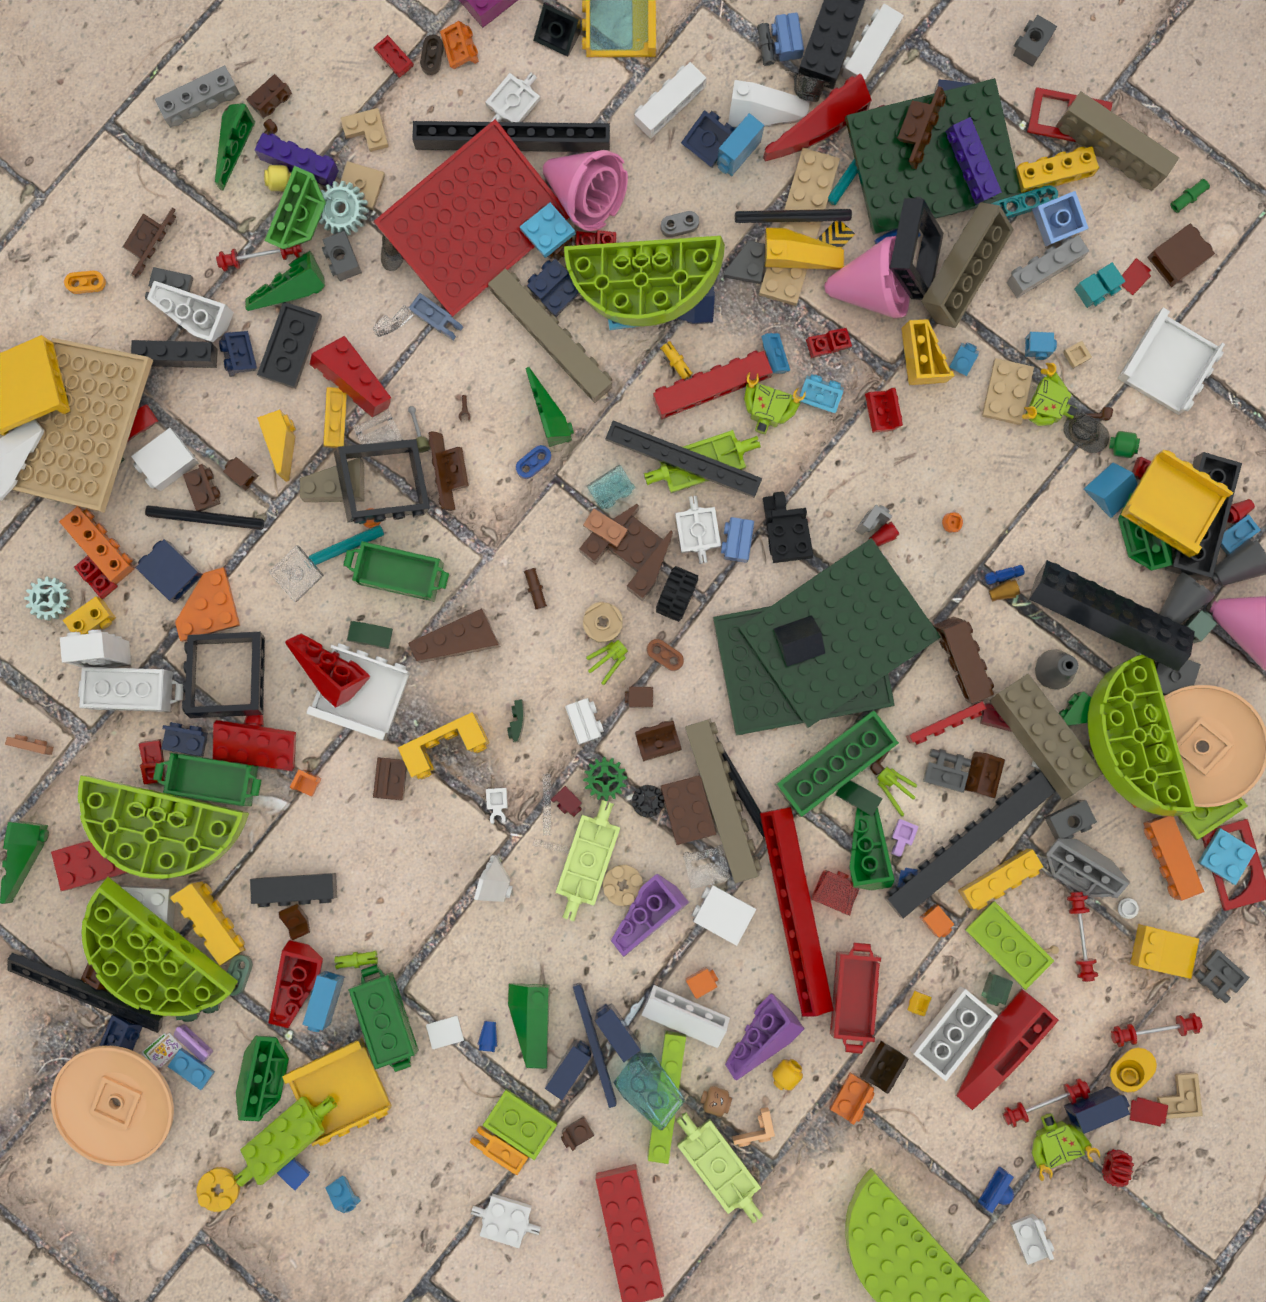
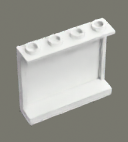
[1118,307,1225,415]
[306,643,410,741]

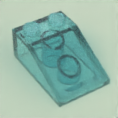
[613,1053,685,1130]

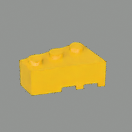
[901,319,955,385]

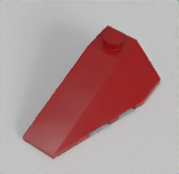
[285,633,370,708]

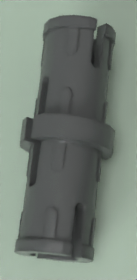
[757,23,775,66]

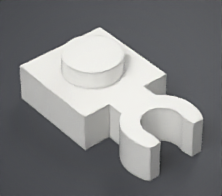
[486,788,508,824]

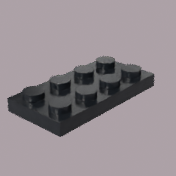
[257,302,322,389]

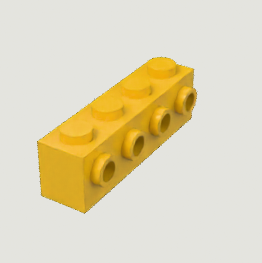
[1016,147,1099,193]
[958,848,1043,910]

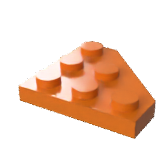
[175,567,240,642]

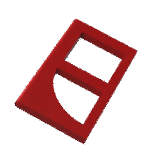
[1027,87,1113,142]
[1202,819,1266,911]

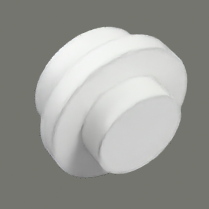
[1117,898,1139,919]

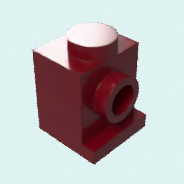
[551,786,582,817]

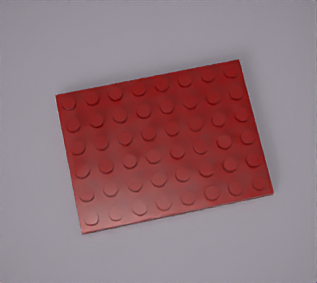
[373,119,570,317]

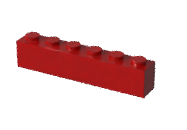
[653,351,773,420]

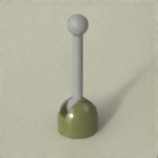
[408,406,431,453]

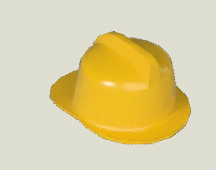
[1110,1047,1157,1093]

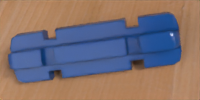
[985,565,1025,585]

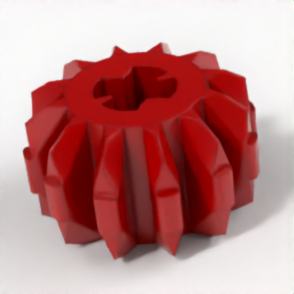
[1102,1149,1134,1187]

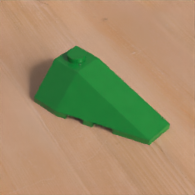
[849,807,895,890]
[0,821,49,904]
[508,983,550,1069]

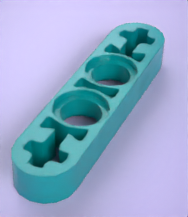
[992,186,1058,219]

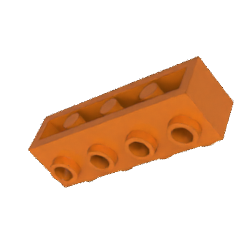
[59,506,135,584]
[1143,816,1205,901]

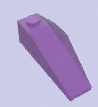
[611,874,689,957]
[725,993,805,1080]

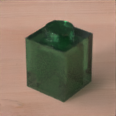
[981,972,1013,1006]

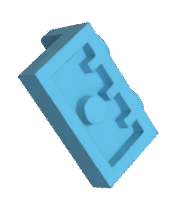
[799,374,844,414]

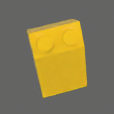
[257,409,296,482]
[1130,924,1199,979]

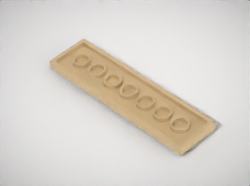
[759,148,840,306]

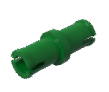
[1170,179,1210,213]

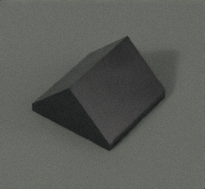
[533,2,581,57]
[773,615,826,667]

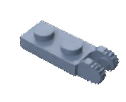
[408,293,464,341]

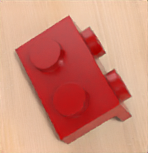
[865,388,903,433]

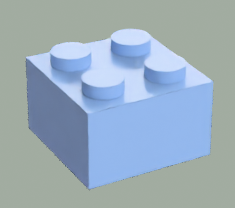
[1032,191,1089,246]

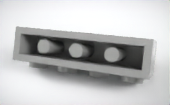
[155,65,240,128]
[1006,235,1089,298]

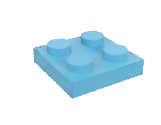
[520,202,576,258]
[1198,828,1256,885]

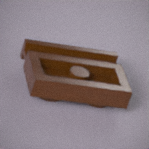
[373,757,407,801]

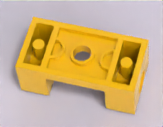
[398,712,490,780]

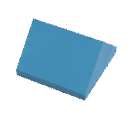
[1084,463,1138,518]

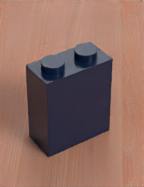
[135,539,203,603]
[594,1003,641,1062]
[545,1040,592,1100]
[1064,1087,1130,1134]

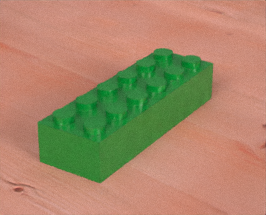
[774,710,899,817]

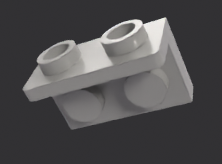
[855,505,892,535]

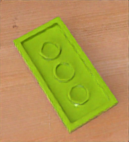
[965,901,1054,990]

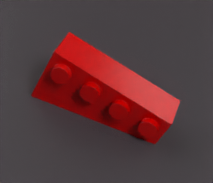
[310,336,391,418]

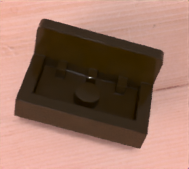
[860,1041,909,1094]

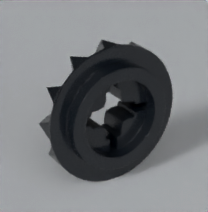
[632,785,664,817]

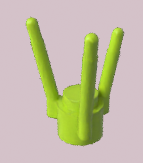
[586,640,628,685]
[876,767,917,816]

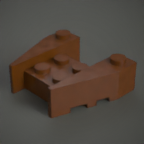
[579,504,673,601]

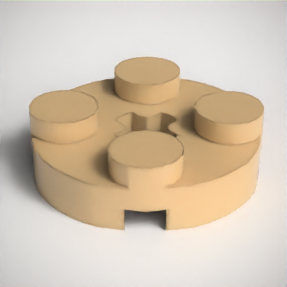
[583,602,623,643]
[603,865,643,906]

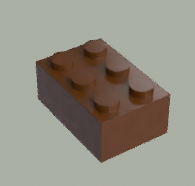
[660,775,716,845]

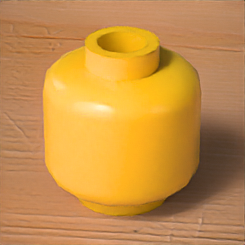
[772,1059,803,1091]

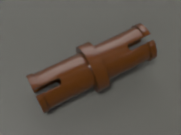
[523,568,547,610]

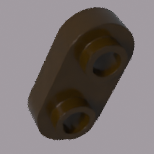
[420,35,444,75]

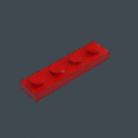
[906,701,986,745]

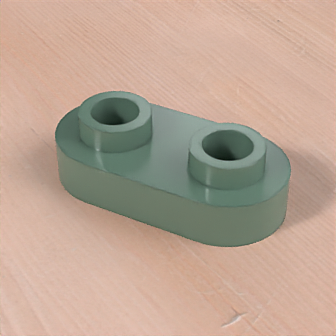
[227,955,253,996]

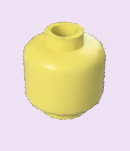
[264,165,292,192]

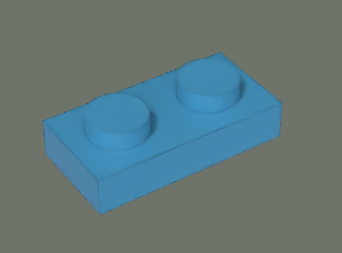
[761,333,790,374]
[1221,514,1261,554]
[167,1048,215,1090]

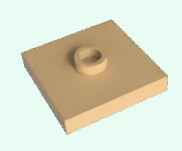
[339,161,385,211]

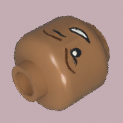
[700,1086,732,1117]

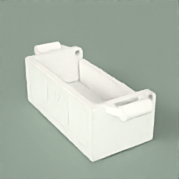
[78,667,184,712]

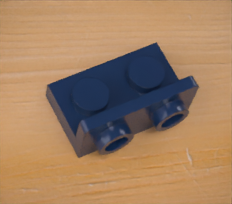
[219,331,257,377]
[162,722,208,756]
[99,1015,142,1051]

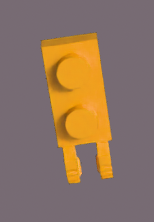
[470,1126,528,1175]

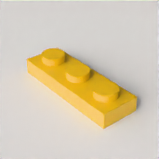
[323,387,347,448]

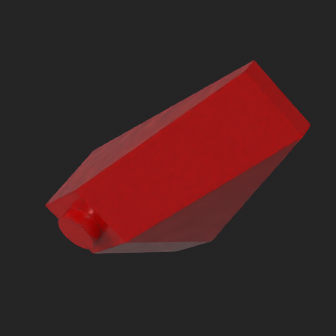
[268,940,323,1028]

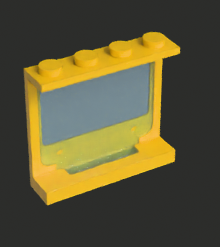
[582,0,656,57]

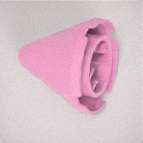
[543,150,628,231]
[825,236,910,319]
[1210,596,1266,671]

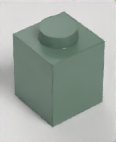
[1183,610,1217,643]

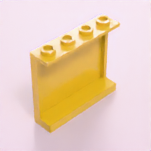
[0,335,70,436]
[1120,450,1233,557]
[282,1038,392,1146]

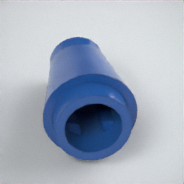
[477,1021,498,1052]

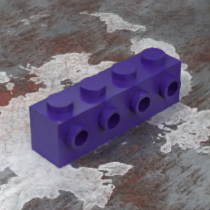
[945,117,1002,205]
[255,133,339,187]

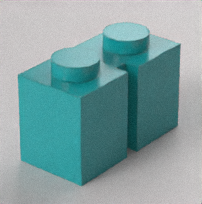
[1074,262,1126,308]

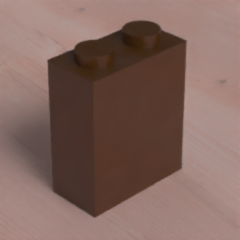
[1147,223,1215,288]

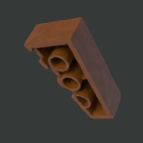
[408,608,501,663]
[933,616,994,704]

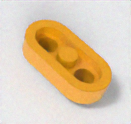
[64,271,106,294]

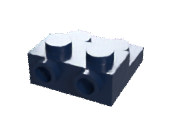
[681,110,735,167]
[527,259,580,317]

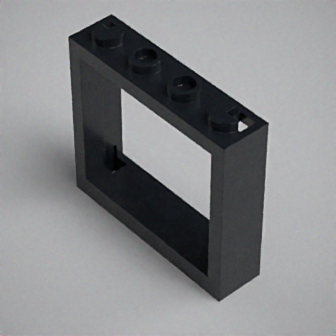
[890,197,944,300]
[334,439,430,524]
[182,631,265,718]

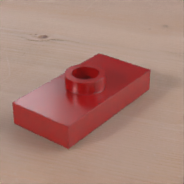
[373,35,414,78]

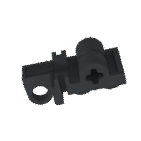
[763,491,813,563]

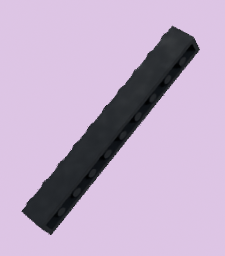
[412,121,610,152]
[885,769,1056,919]

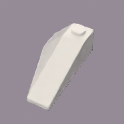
[728,80,810,129]
[147,281,234,343]
[0,419,44,501]
[474,855,513,902]

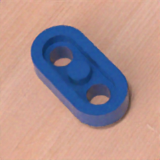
[516,445,551,479]

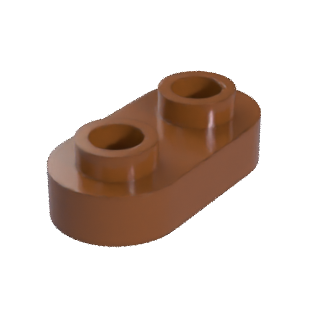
[647,639,684,671]

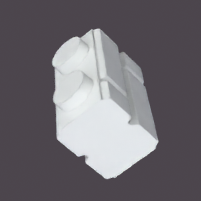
[565,698,604,745]

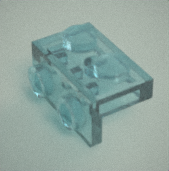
[586,464,635,509]

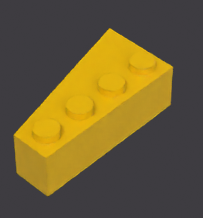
[170,881,246,965]

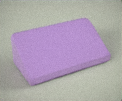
[174,1024,213,1062]

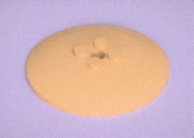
[1164,685,1266,807]
[51,1046,174,1166]

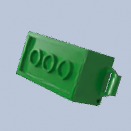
[343,541,449,602]
[153,753,261,806]
[348,964,419,1072]

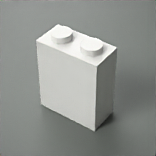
[131,428,199,491]
[691,885,756,946]

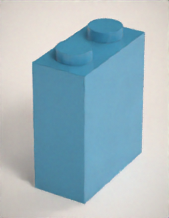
[717,113,764,176]
[302,971,345,1032]

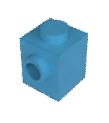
[1025,332,1057,360]

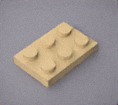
[982,358,1034,425]

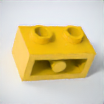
[63,596,116,635]

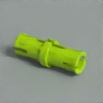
[334,951,378,970]

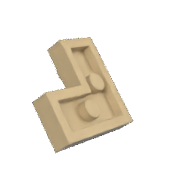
[341,108,389,152]
[1157,1072,1203,1119]

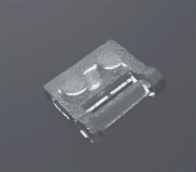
[352,409,403,444]
[683,844,730,889]

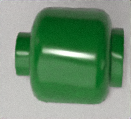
[1109,431,1140,458]

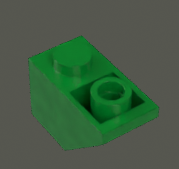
[1059,692,1092,726]

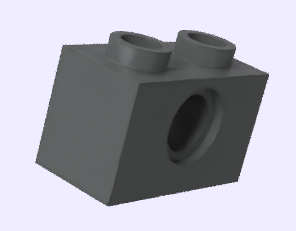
[1013,14,1057,67]
[322,231,362,281]
[1044,800,1097,839]

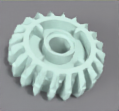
[319,181,369,235]

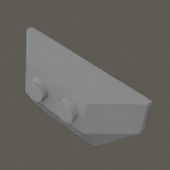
[1046,838,1130,898]

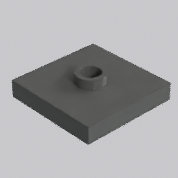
[1155,660,1201,695]

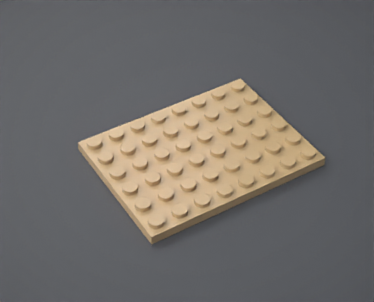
[12,338,153,513]

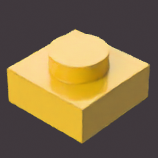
[907,991,932,1017]

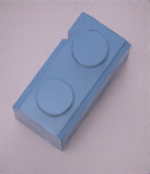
[771,13,804,61]
[721,517,754,563]

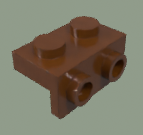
[635,721,682,762]

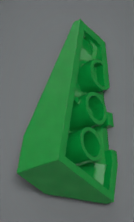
[215,103,255,191]
[245,250,325,311]
[525,367,574,447]

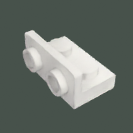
[1010,1214,1054,1265]

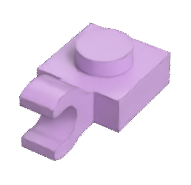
[891,819,919,857]

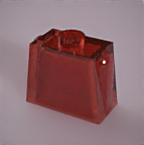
[810,870,859,916]

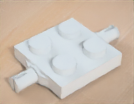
[485,72,540,122]
[675,496,721,564]
[471,1193,541,1248]

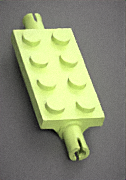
[555,800,620,921]
[676,1112,763,1223]

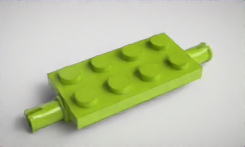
[643,430,761,494]
[234,1096,337,1187]

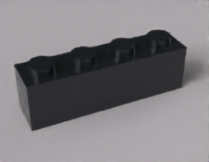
[131,340,218,368]
[250,873,337,907]

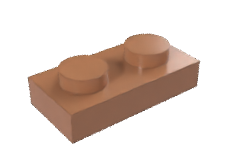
[583,508,628,547]
[5,734,54,755]

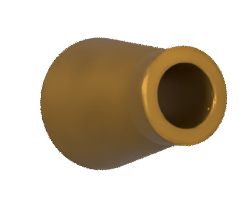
[989,579,1021,602]

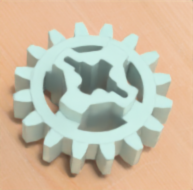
[24,576,72,621]

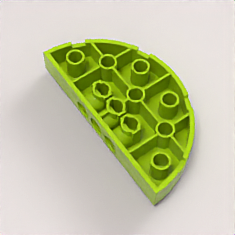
[564,236,725,326]
[1088,654,1196,816]
[78,775,249,879]
[81,877,238,1016]
[845,1168,990,1302]

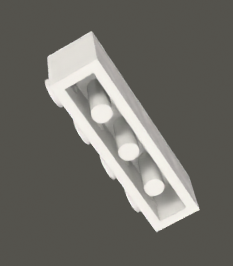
[841,3,904,81]
[634,62,707,139]
[642,985,730,1048]

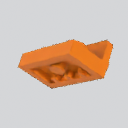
[440,21,479,69]
[830,1072,875,1125]

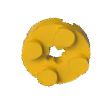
[196,1167,240,1212]

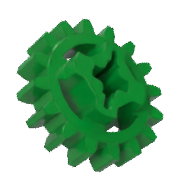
[583,757,627,801]

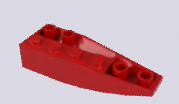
[763,73,872,162]
[956,989,1059,1110]

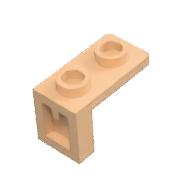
[732,1107,775,1147]

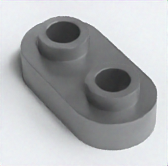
[661,211,699,237]

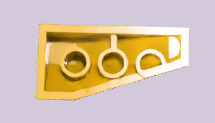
[765,228,844,270]

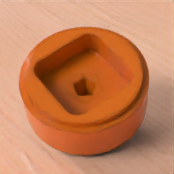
[942,512,963,533]

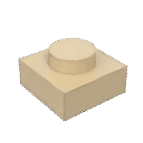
[1063,341,1092,369]

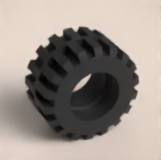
[656,566,698,622]

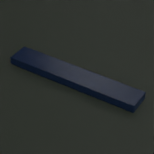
[573,982,617,1108]

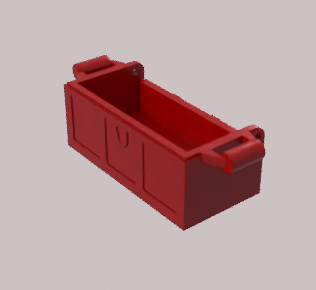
[830,942,882,1054]

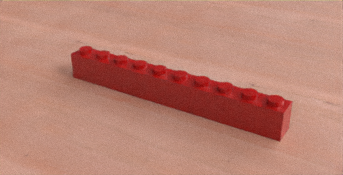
[760,807,834,1017]

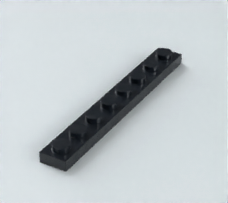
[605,421,762,498]
[7,953,163,1033]

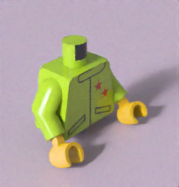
[1022,363,1078,426]
[744,372,806,434]
[1031,1113,1100,1181]

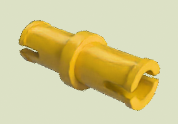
[660,341,693,380]

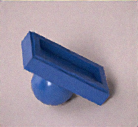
[978,1166,1014,1213]

